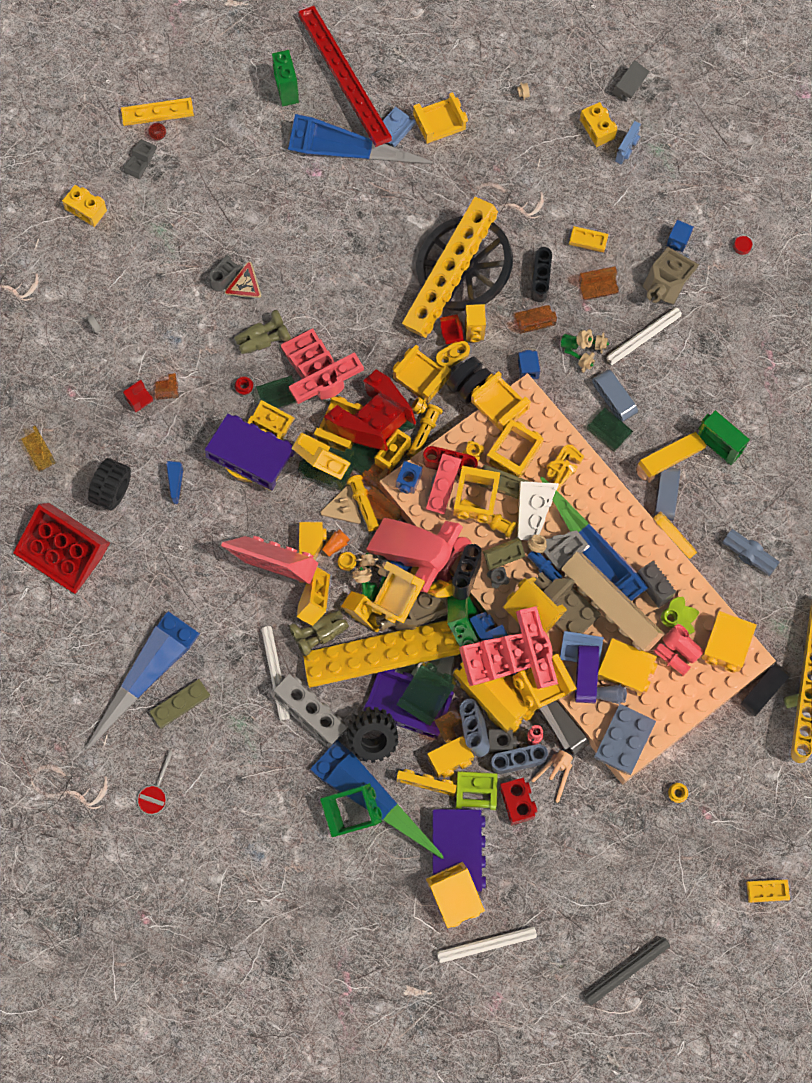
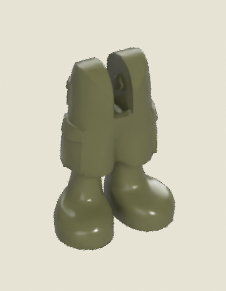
[234,310,291,354]
[289,610,349,656]

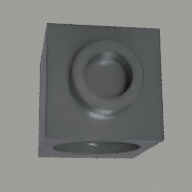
[488,730,517,753]

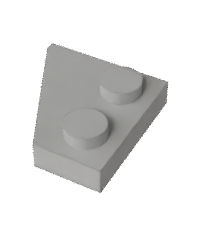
[544,530,590,571]

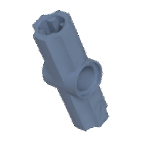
[722,529,780,576]

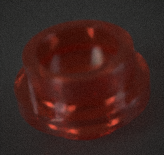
[148,123,166,140]

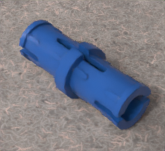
[527,551,563,582]

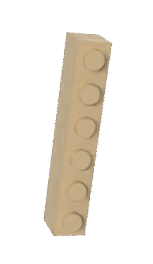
[561,552,664,651]

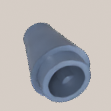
[596,684,627,704]

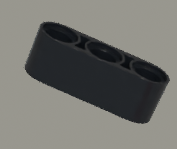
[531,247,552,302]
[452,544,482,600]
[740,662,791,717]

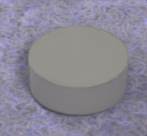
[87,314,102,333]

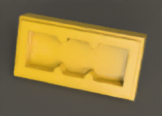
[569,226,608,253]
[746,879,790,903]

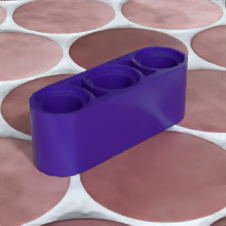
[575,645,599,704]

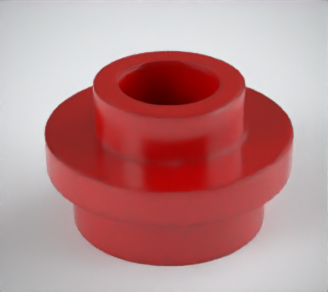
[235,377,254,395]

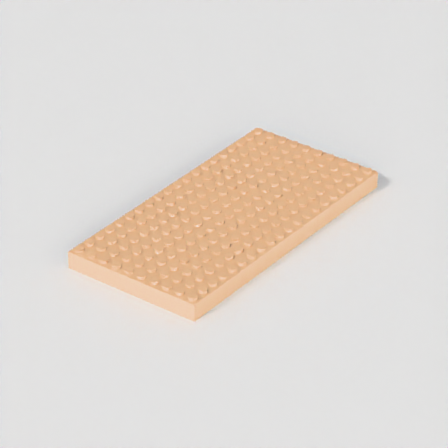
[380,373,776,785]

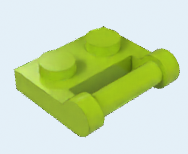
[456,772,498,810]

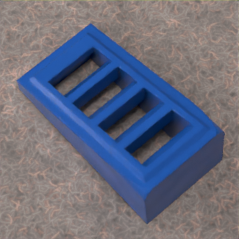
[166,461,184,504]

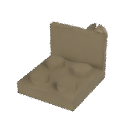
[642,247,699,305]
[534,572,601,634]
[375,577,448,631]

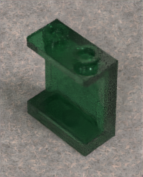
[298,447,358,491]
[396,662,457,726]

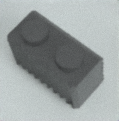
[637,561,676,608]

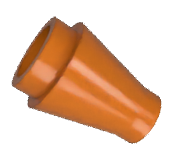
[322,529,350,557]

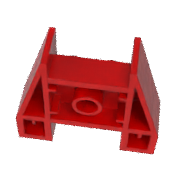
[324,369,416,451]

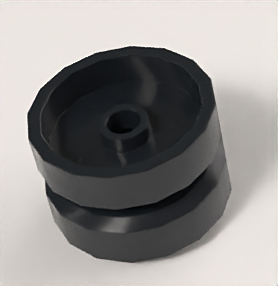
[447,356,492,405]

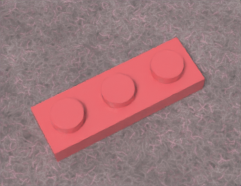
[426,453,461,515]

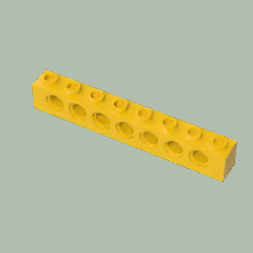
[402,197,498,338]

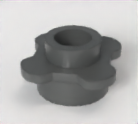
[487,567,510,589]

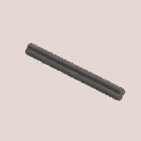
[584,937,670,1006]

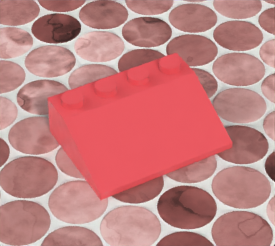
[221,536,318,584]

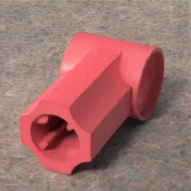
[663,624,704,664]

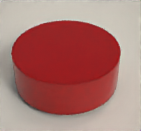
[733,236,753,255]

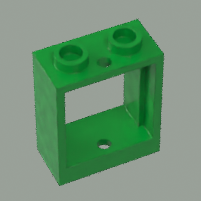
[272,50,299,107]
[698,410,750,465]
[447,596,481,647]
[320,783,382,838]

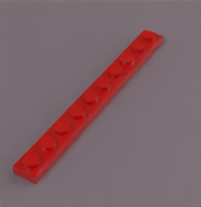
[298,6,392,147]

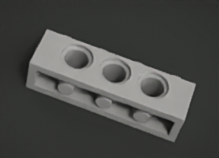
[271,674,347,749]

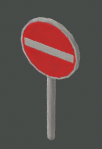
[137,750,173,815]

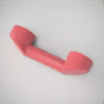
[436,537,472,582]

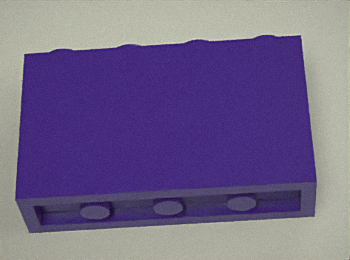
[205,413,295,491]
[363,669,454,740]
[432,809,486,894]

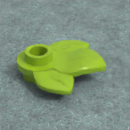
[661,597,699,634]

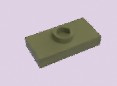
[483,537,525,570]

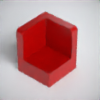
[439,314,464,344]
[123,380,153,413]

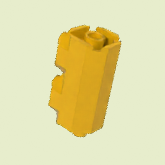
[453,662,536,734]

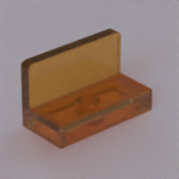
[578,266,619,300]
[515,305,557,334]
[359,487,401,526]
[434,711,462,742]

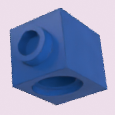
[666,220,694,253]
[518,350,540,379]
[396,461,422,494]

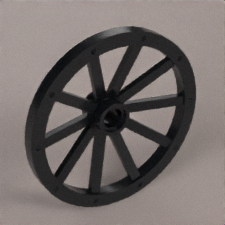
[416,216,513,311]

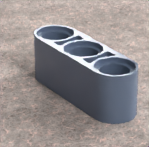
[592,369,638,422]
[654,467,680,521]
[460,699,490,757]
[490,744,548,774]

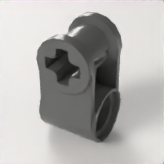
[209,256,243,291]

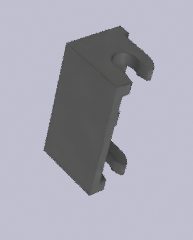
[611,60,650,102]

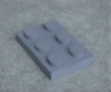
[594,704,656,775]

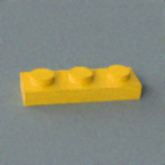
[396,769,457,797]

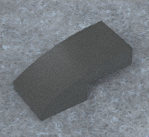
[123,139,157,179]

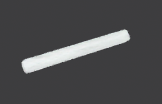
[606,307,682,365]
[261,626,290,721]
[437,927,537,963]

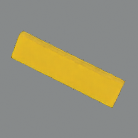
[121,98,194,126]
[638,431,707,478]

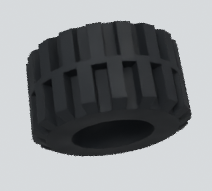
[88,458,131,511]
[347,707,399,763]

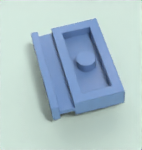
[383,107,416,147]
[615,121,641,165]
[560,631,604,663]

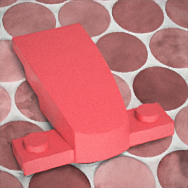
[280,328,364,404]
[366,518,463,593]
[459,606,558,689]

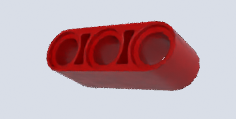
[423,446,478,476]

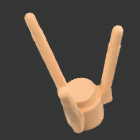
[531,750,573,803]

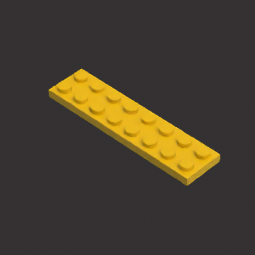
[303,620,461,688]

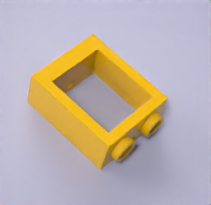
[486,419,544,478]
[453,466,500,523]

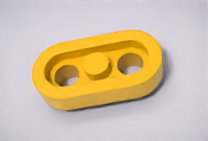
[436,341,470,368]

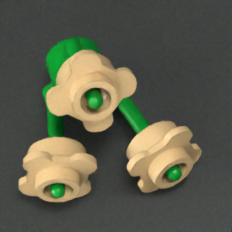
[561,329,609,373]
[352,553,390,601]

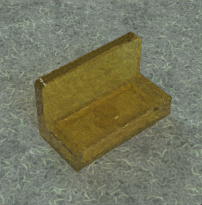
[21,425,56,472]

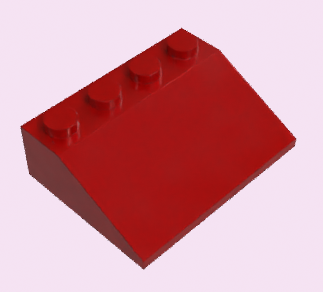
[13,502,110,594]

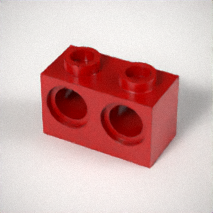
[499,777,538,826]

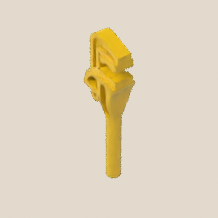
[547,444,584,491]

